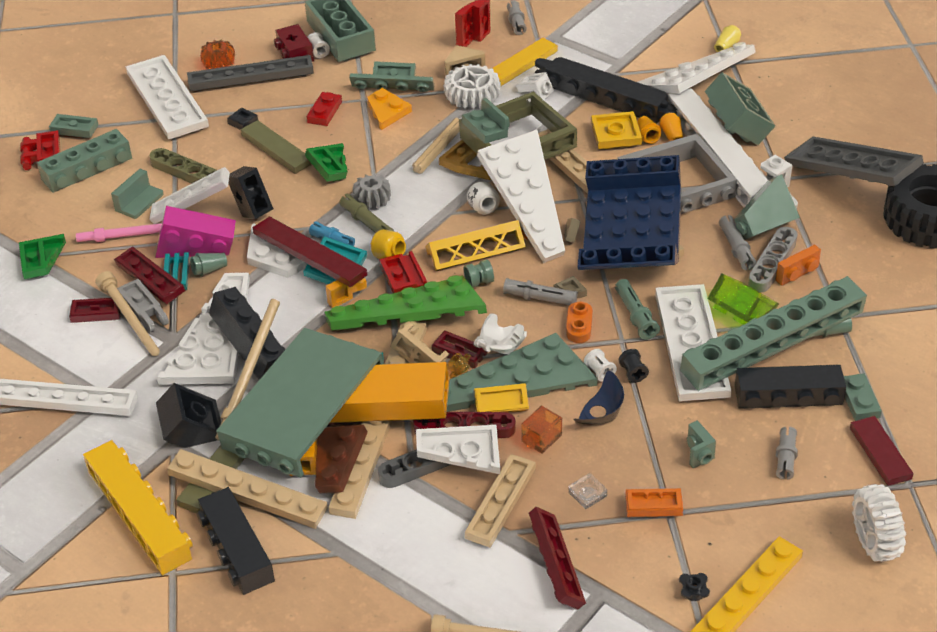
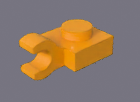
[325,278,367,308]

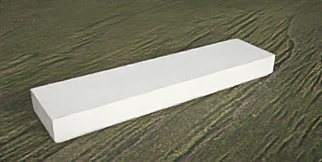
[149,167,230,224]

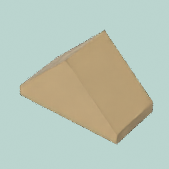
[445,45,485,76]

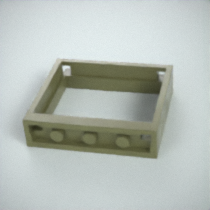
[459,92,577,160]

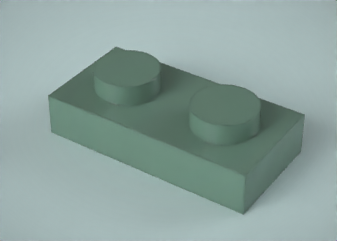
[49,114,99,138]
[844,373,882,421]

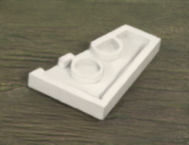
[416,425,500,474]

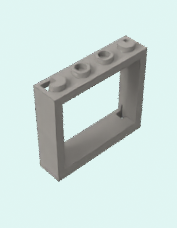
[617,134,737,214]

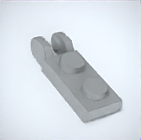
[117,279,169,332]

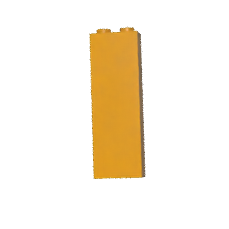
[330,362,450,422]

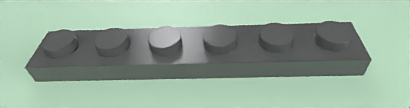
[187,55,314,91]

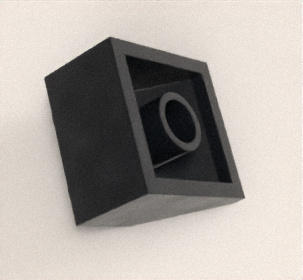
[156,383,221,448]

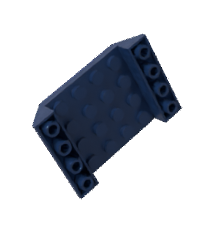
[578,155,681,270]

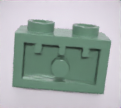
[462,98,510,143]

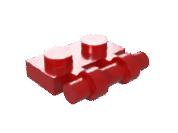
[20,130,60,170]

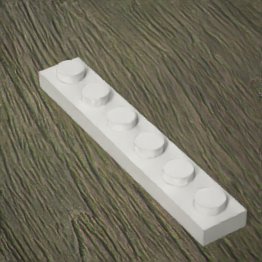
[0,379,138,416]

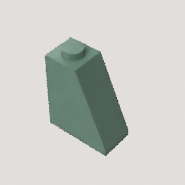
[734,174,800,240]

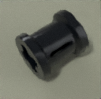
[618,349,649,383]

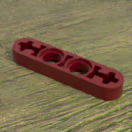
[413,412,516,438]

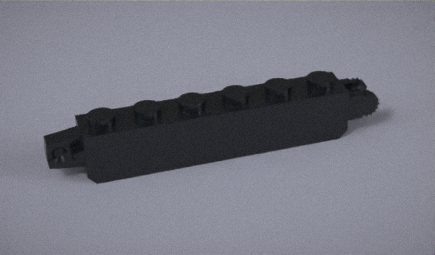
[535,57,677,124]

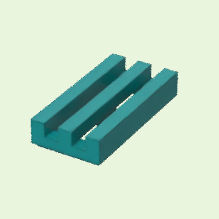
[164,252,190,290]

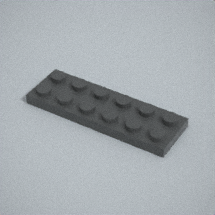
[784,136,924,186]

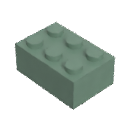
[705,72,776,145]

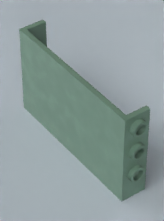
[216,327,384,478]

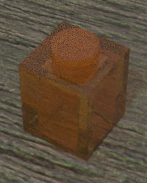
[521,405,562,454]

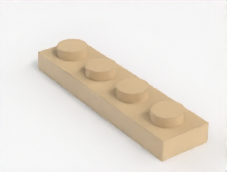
[465,454,536,548]

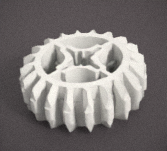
[443,64,501,110]
[852,484,906,562]

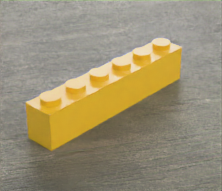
[83,440,193,576]

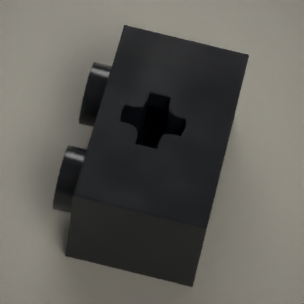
[228,166,274,219]

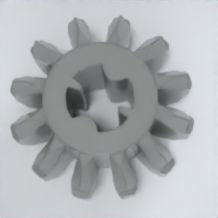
[352,173,391,210]

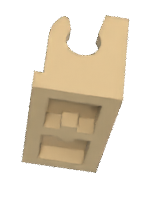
[390,322,449,363]

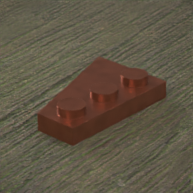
[315,425,368,494]

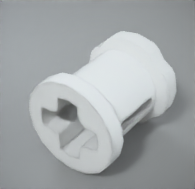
[307,32,330,58]
[584,349,617,382]

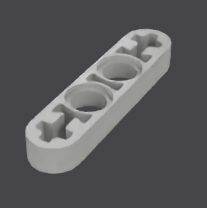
[748,227,798,293]

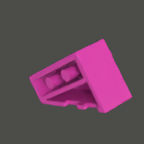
[155,206,236,258]

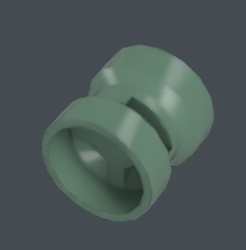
[463,259,494,288]

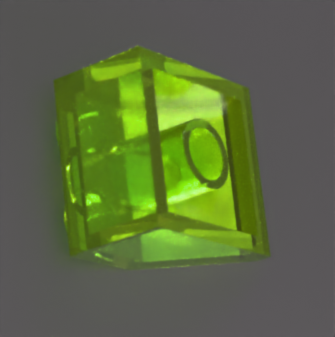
[707,273,779,325]

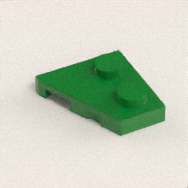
[305,143,348,182]
[19,234,66,279]

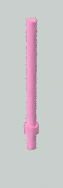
[76,223,162,242]

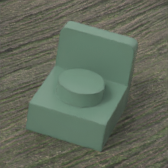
[687,420,716,468]

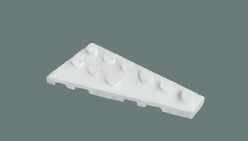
[157,273,250,385]

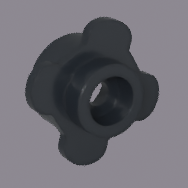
[679,573,710,601]

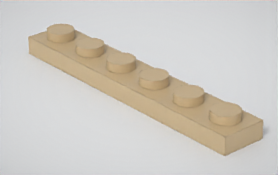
[167,449,327,529]

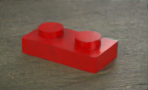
[306,92,342,126]

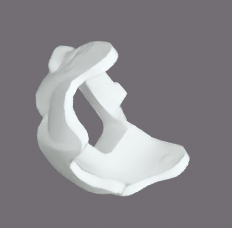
[474,313,527,355]

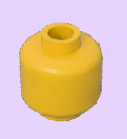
[370,230,406,259]

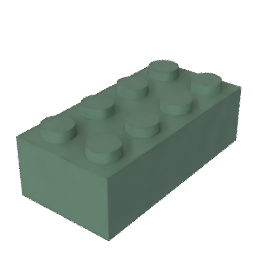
[305,0,376,62]

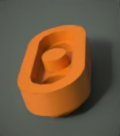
[566,301,593,343]

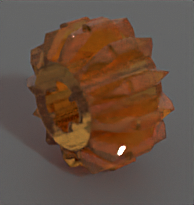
[200,39,235,69]

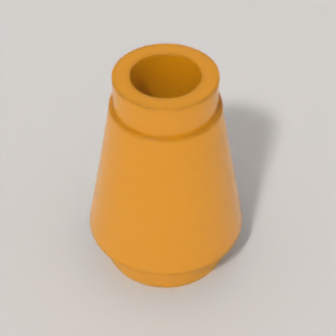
[660,113,683,141]
[637,116,661,144]

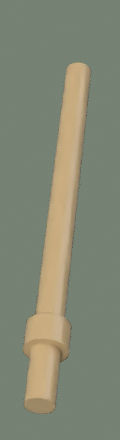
[215,299,280,440]

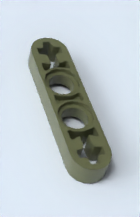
[149,148,217,183]

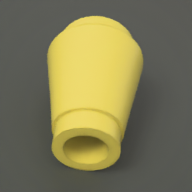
[714,25,741,52]

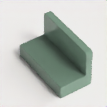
[111,169,164,219]

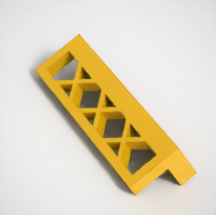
[425,220,526,271]

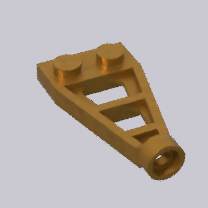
[439,139,492,181]

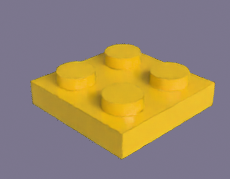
[591,111,642,149]

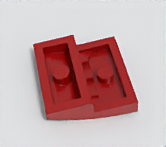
[455,0,491,47]

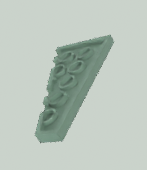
[447,333,598,412]

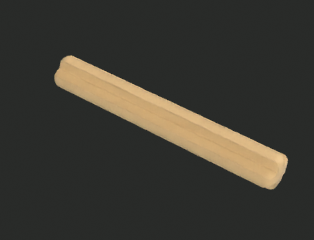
[412,118,460,174]

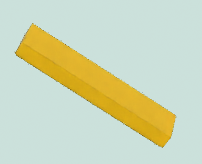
[491,38,558,86]

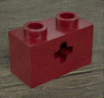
[274,24,314,62]

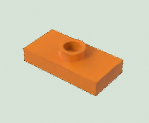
[625,488,683,517]

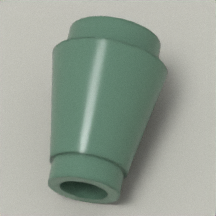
[190,253,227,276]

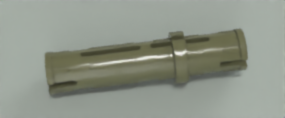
[339,194,394,233]

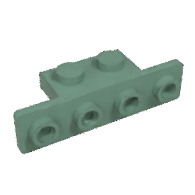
[349,61,435,92]

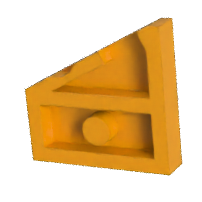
[367,88,412,130]

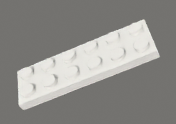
[126,55,209,140]
[655,284,731,401]

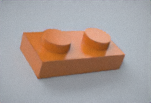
[775,244,821,286]

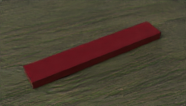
[252,216,368,287]

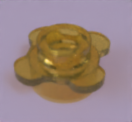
[447,353,471,379]

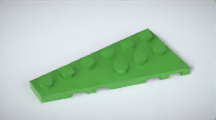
[324,275,487,330]

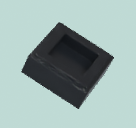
[227,108,258,130]

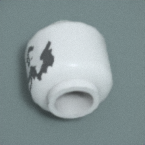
[467,181,500,215]

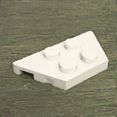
[247,223,307,278]

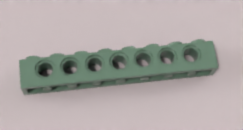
[680,276,867,391]

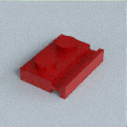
[379,251,427,294]

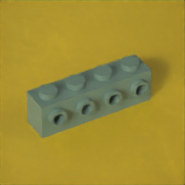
[37,129,132,193]

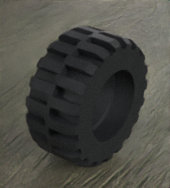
[883,164,937,248]

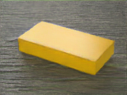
[473,383,529,413]

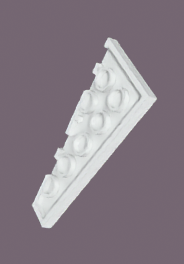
[638,42,756,93]
[477,130,565,263]

